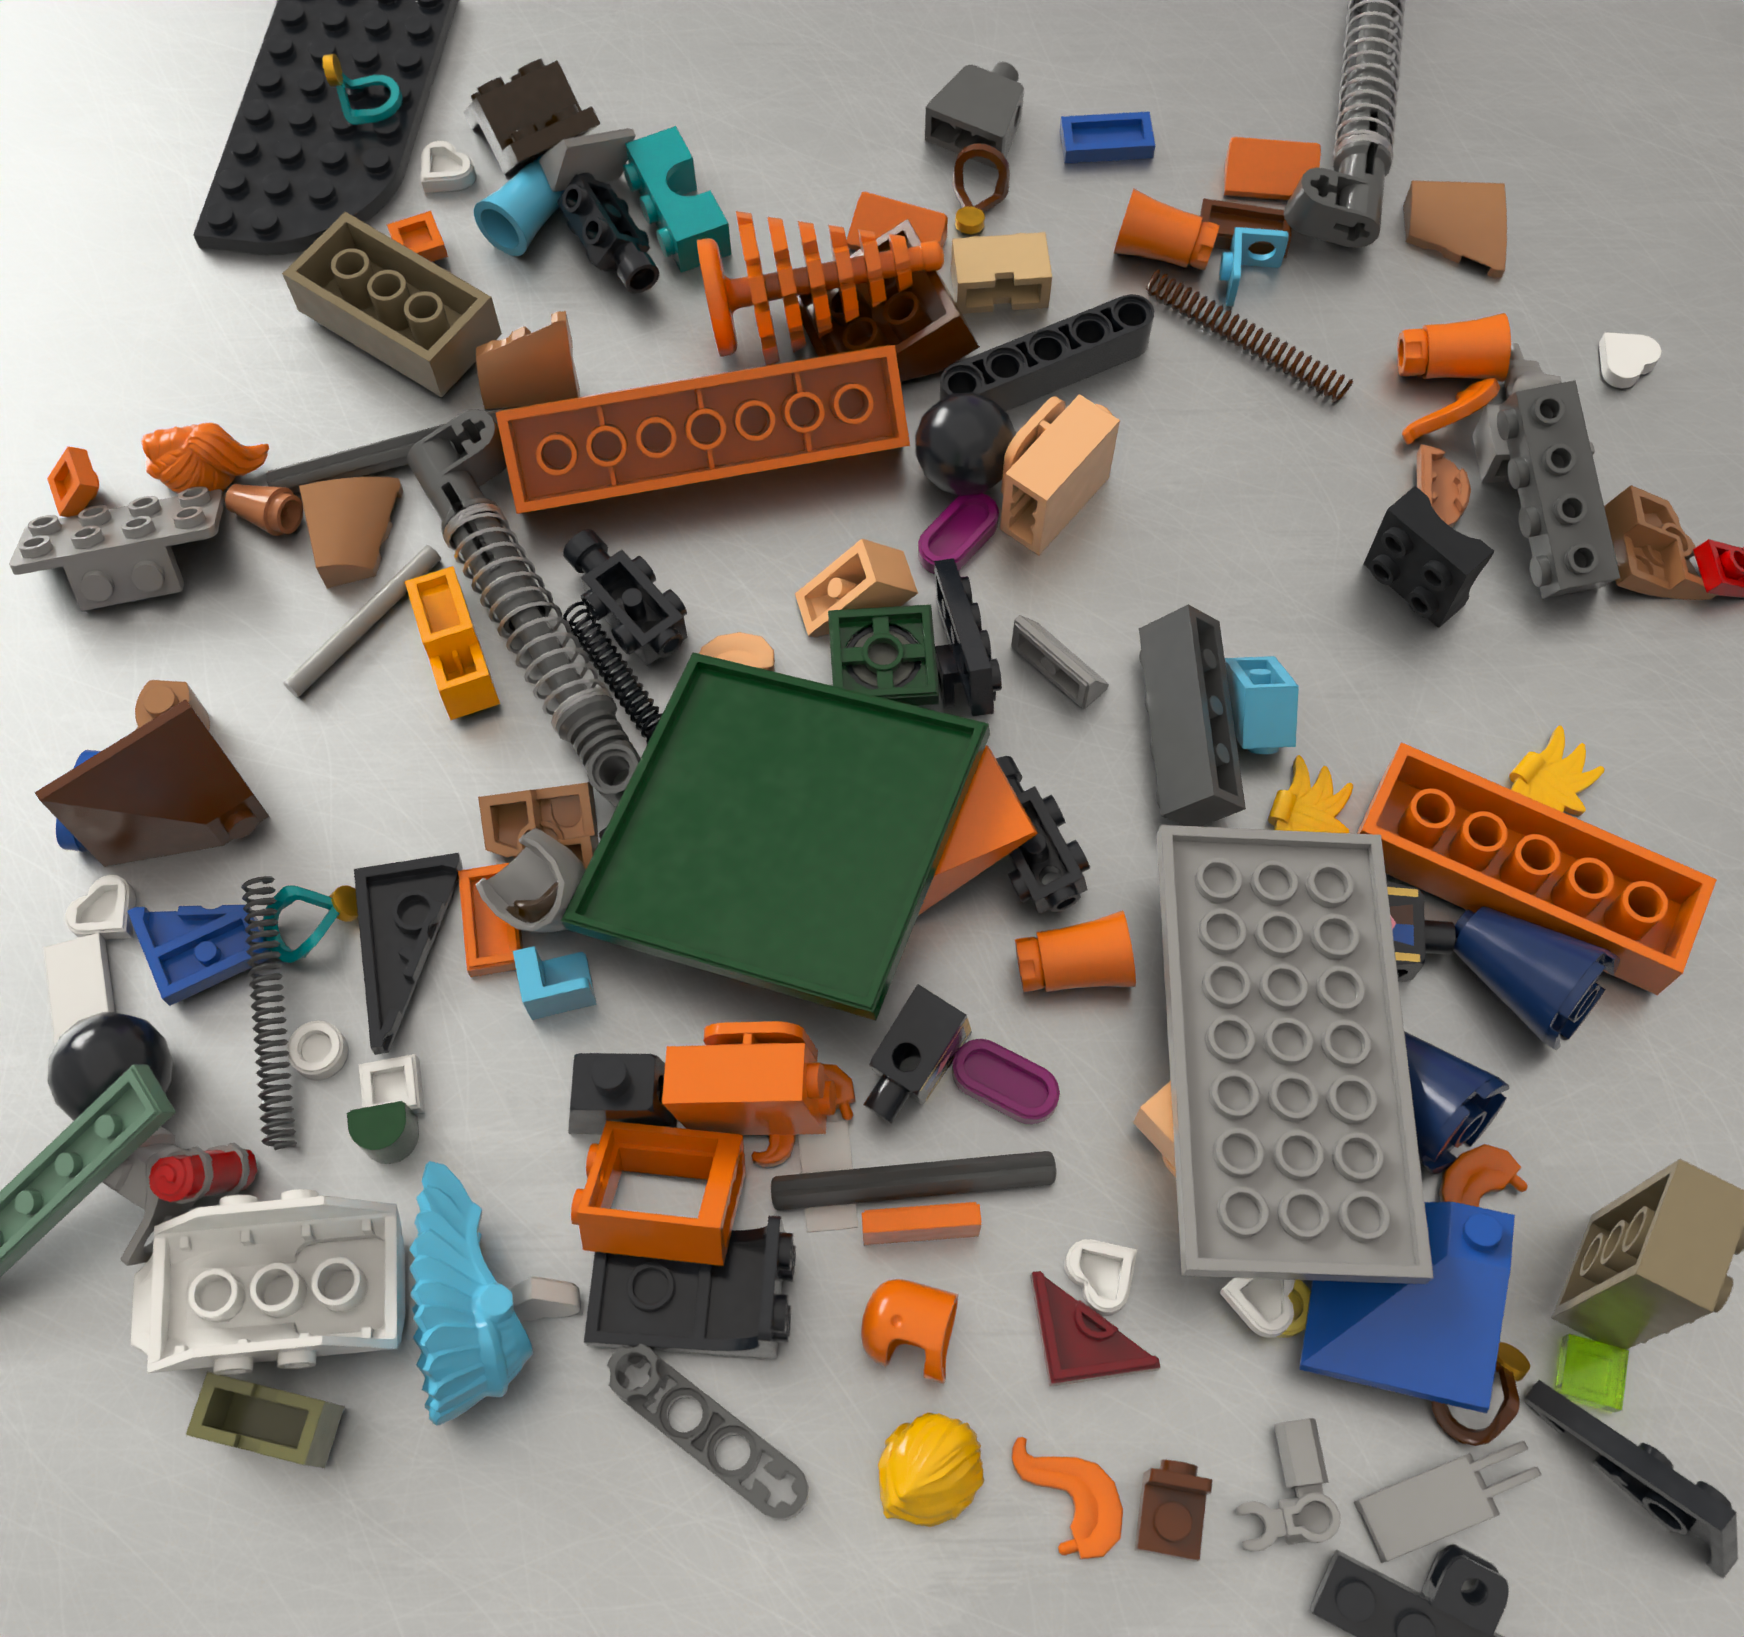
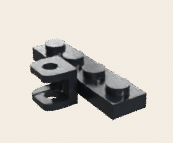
[934,558,1002,716]
[1310,1544,1509,1637]

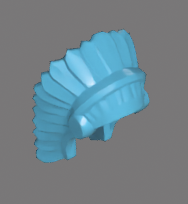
[409,1161,533,1426]

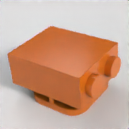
[662,1021,836,1135]

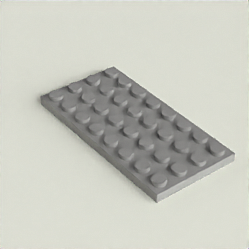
[1157,825,1433,1284]

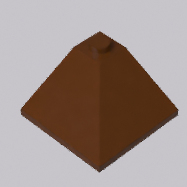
[797,219,979,382]
[34,699,270,867]

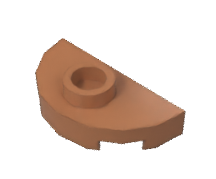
[1417,444,1471,528]

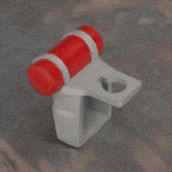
[102,1127,258,1266]

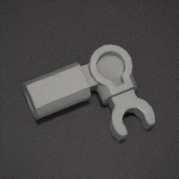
[1236,1418,1340,1552]

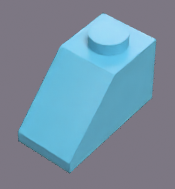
[1225,656,1299,754]

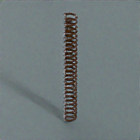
[1145,269,1353,402]

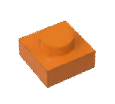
[387,211,448,262]
[47,446,99,517]

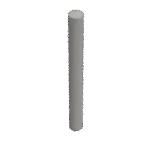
[283,545,441,697]

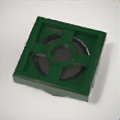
[828,604,939,706]

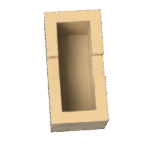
[951,232,1052,314]

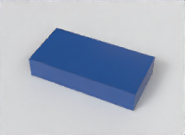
[1060,111,1156,164]

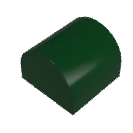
[347,1101,419,1164]

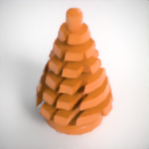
[697,211,944,366]

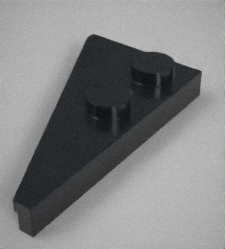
[354,853,463,1055]
[1525,1380,1738,1578]

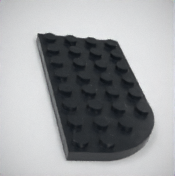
[193,0,458,255]

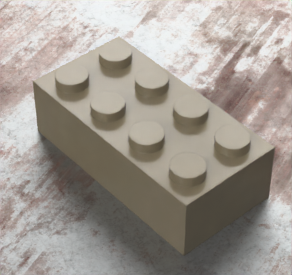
[282,212,502,397]
[1551,1159,1744,1353]

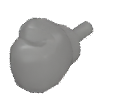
[1504,343,1561,399]

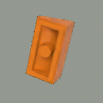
[1224,137,1321,200]
[846,192,948,251]

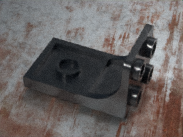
[584,1216,796,1359]

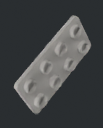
[9,486,225,611]

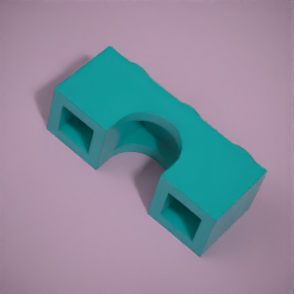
[622,126,732,273]

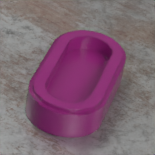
[918,493,999,574]
[952,1039,1060,1125]

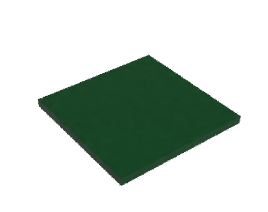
[561,652,990,1021]

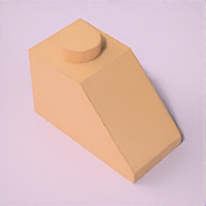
[795,539,918,637]

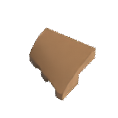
[1403,181,1507,278]
[299,477,403,588]
[1604,485,1716,600]

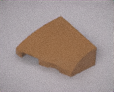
[476,311,580,409]
[478,782,598,869]

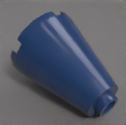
[1453,906,1620,1050]
[1404,1031,1509,1174]

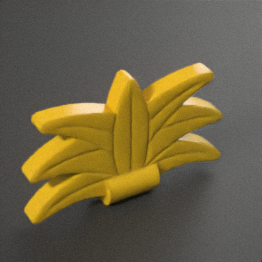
[1509,725,1605,816]
[1267,755,1354,833]

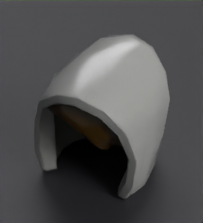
[476,828,586,933]

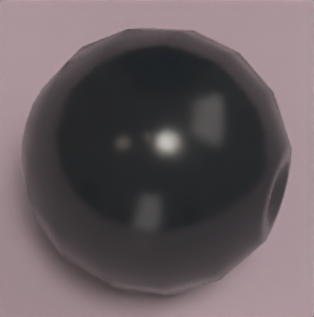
[915,392,1016,496]
[47,1012,173,1121]

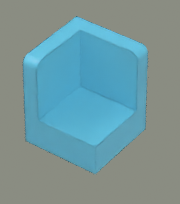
[513,946,597,1020]

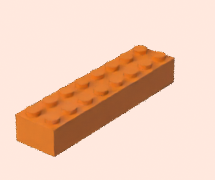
[496,345,910,514]

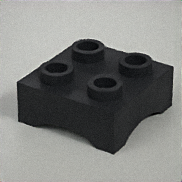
[1364,486,1494,628]

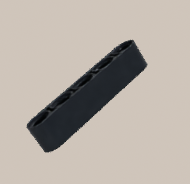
[940,294,1154,411]

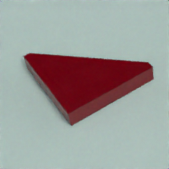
[1030,1271,1161,1387]

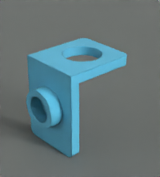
[1219,227,1289,307]

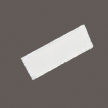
[798,1120,858,1233]

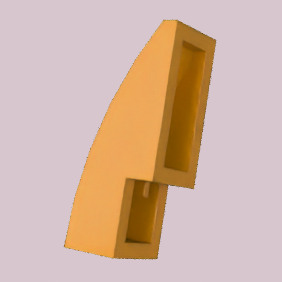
[405,566,500,720]

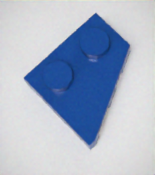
[127,904,271,1006]

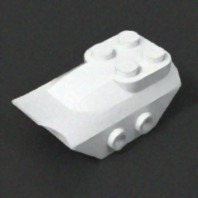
[130,1189,405,1375]

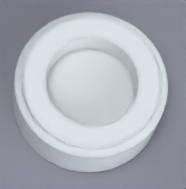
[287,1021,348,1080]

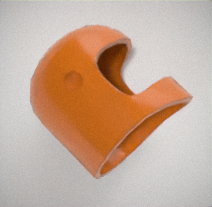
[861,1279,959,1384]

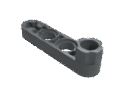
[607,1344,809,1521]

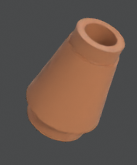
[225,484,304,536]

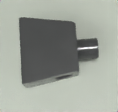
[925,62,1024,169]

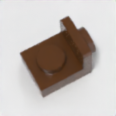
[1135,1460,1213,1562]

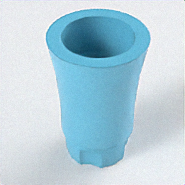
[473,154,565,256]

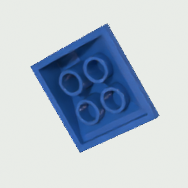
[1299,1202,1515,1414]

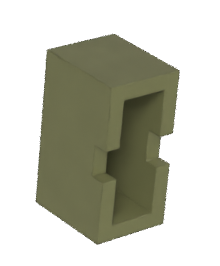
[186,1372,345,1468]

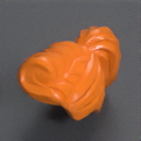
[141,422,270,494]

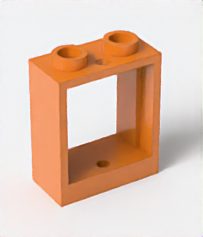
[571,1121,746,1266]

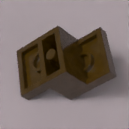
[464,58,600,174]

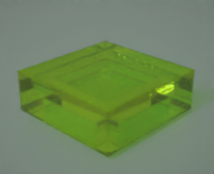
[1555,1334,1629,1413]

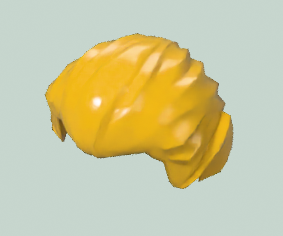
[878,1412,984,1527]

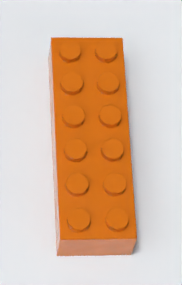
[1357,742,1717,995]

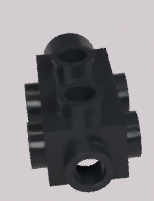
[557,172,660,294]
[563,529,687,666]
[996,756,1090,914]

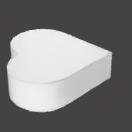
[421,141,476,193]
[1599,332,1661,388]
[65,875,136,940]
[1065,1239,1137,1316]
[508,1276,580,1321]
[1219,1278,1295,1338]

